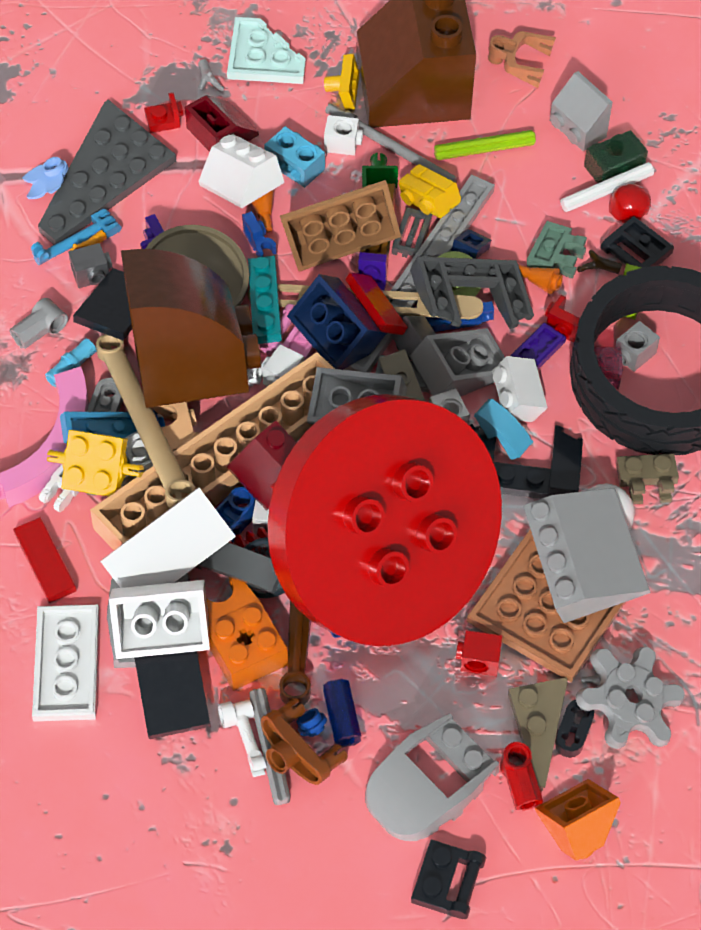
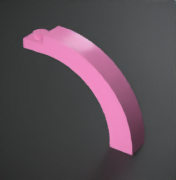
[0,366,89,507]

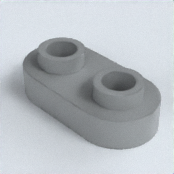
[87,378,123,412]

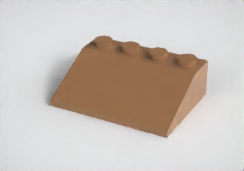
[280,180,401,272]

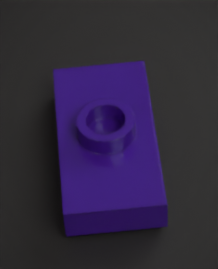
[510,322,566,370]

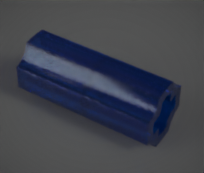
[323,678,361,748]

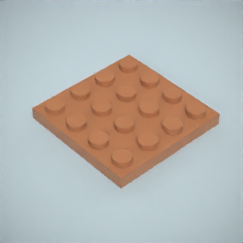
[467,529,627,683]

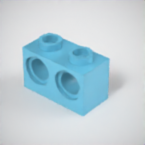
[264,126,325,188]

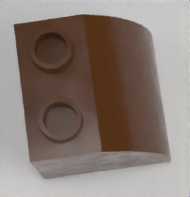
[121,249,261,408]

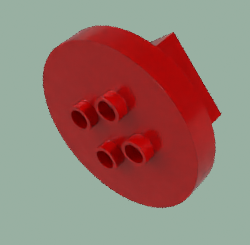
[268,394,502,646]

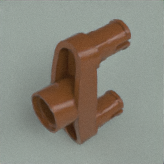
[261,698,348,785]

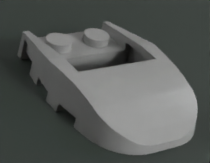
[365,713,499,841]

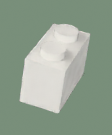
[492,356,548,422]

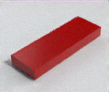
[345,272,408,335]
[13,517,77,603]

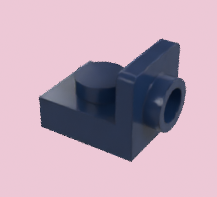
[451,229,492,259]

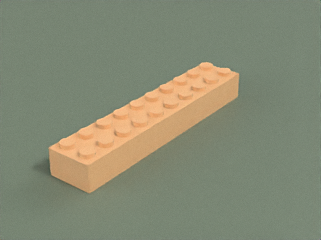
[90,352,335,550]

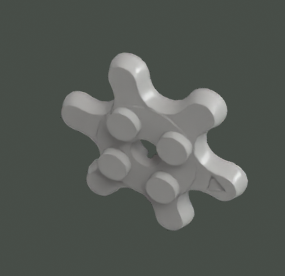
[576,647,685,749]

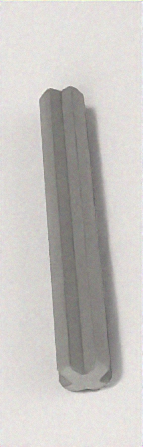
[249,688,290,805]

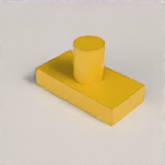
[324,54,360,110]

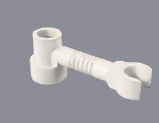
[218,699,267,778]

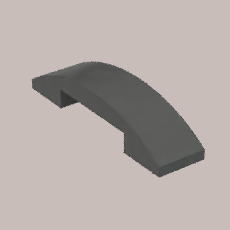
[194,543,279,594]

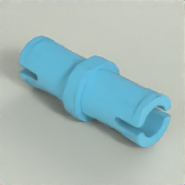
[45,338,97,387]

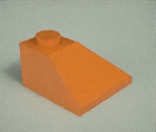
[535,779,621,861]

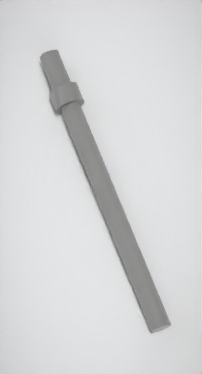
[325,103,457,183]

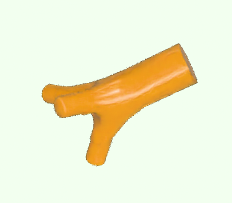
[70,230,107,251]

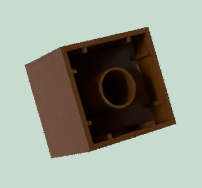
[356,0,476,128]

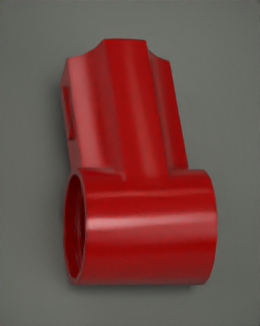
[500,742,543,811]

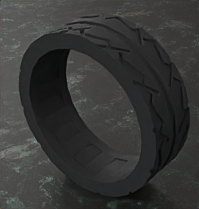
[570,266,701,455]

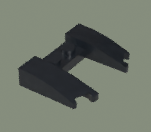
[469,424,583,499]

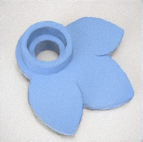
[22,157,68,199]

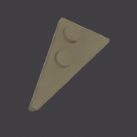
[508,677,568,792]

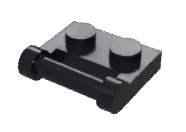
[600,216,674,268]
[411,839,487,919]

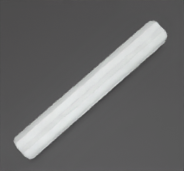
[560,162,654,212]

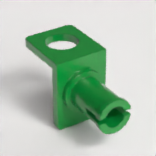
[362,153,398,188]

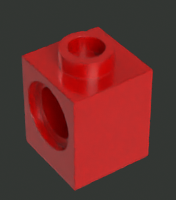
[456,630,502,677]

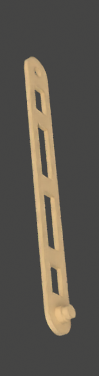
[248,284,484,320]

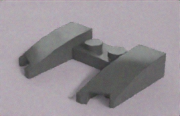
[410,256,534,329]

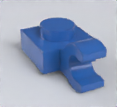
[242,211,277,257]

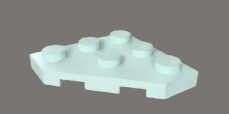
[227,17,306,84]

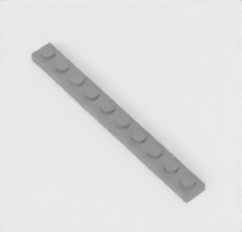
[344,174,495,372]

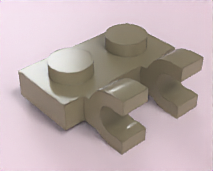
[616,454,679,505]

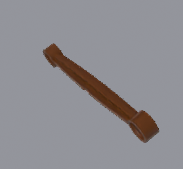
[279,601,311,707]

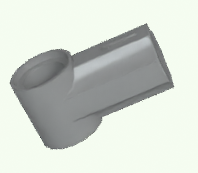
[9,298,68,349]

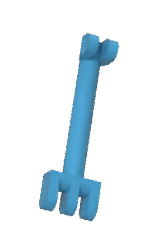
[31,209,122,265]

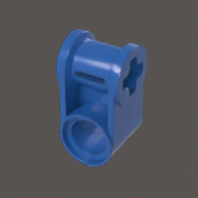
[215,487,255,543]

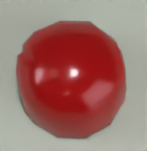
[609,183,651,223]

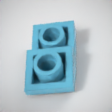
[474,399,533,460]

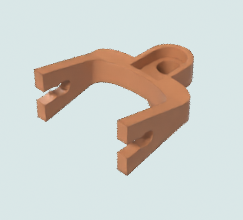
[488,31,556,88]

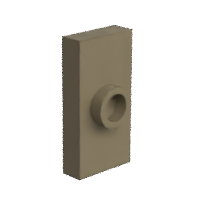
[379,349,425,401]

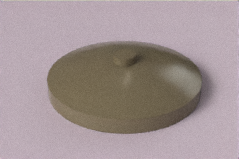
[145,225,249,306]

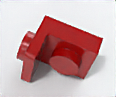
[144,92,184,133]

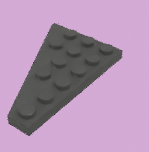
[38,100,176,245]

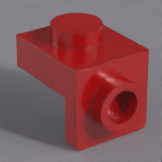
[545,295,580,343]

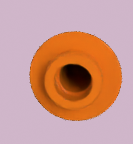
[252,189,274,233]
[518,264,563,295]

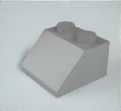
[549,71,613,152]

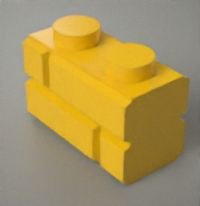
[398,164,461,219]

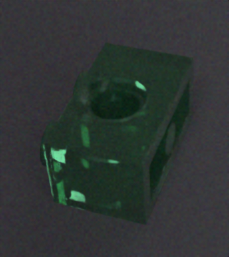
[584,130,648,183]

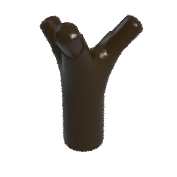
[577,250,622,274]

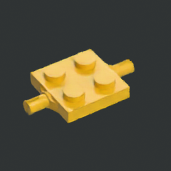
[47,430,144,497]

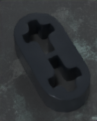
[555,700,594,758]

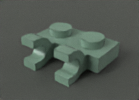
[527,221,587,279]

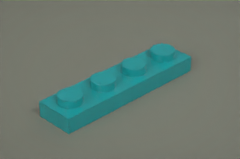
[248,255,282,344]

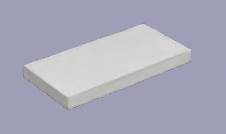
[100,487,236,588]
[32,604,99,722]

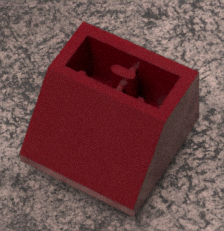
[185,95,259,152]

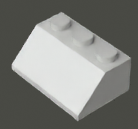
[198,134,285,208]
[109,580,210,659]

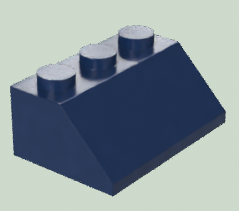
[287,274,387,370]

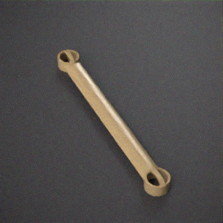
[96,334,195,508]

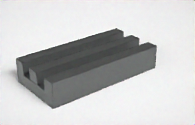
[392,207,432,259]

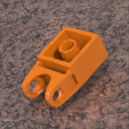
[207,577,288,691]

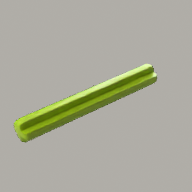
[434,130,536,160]

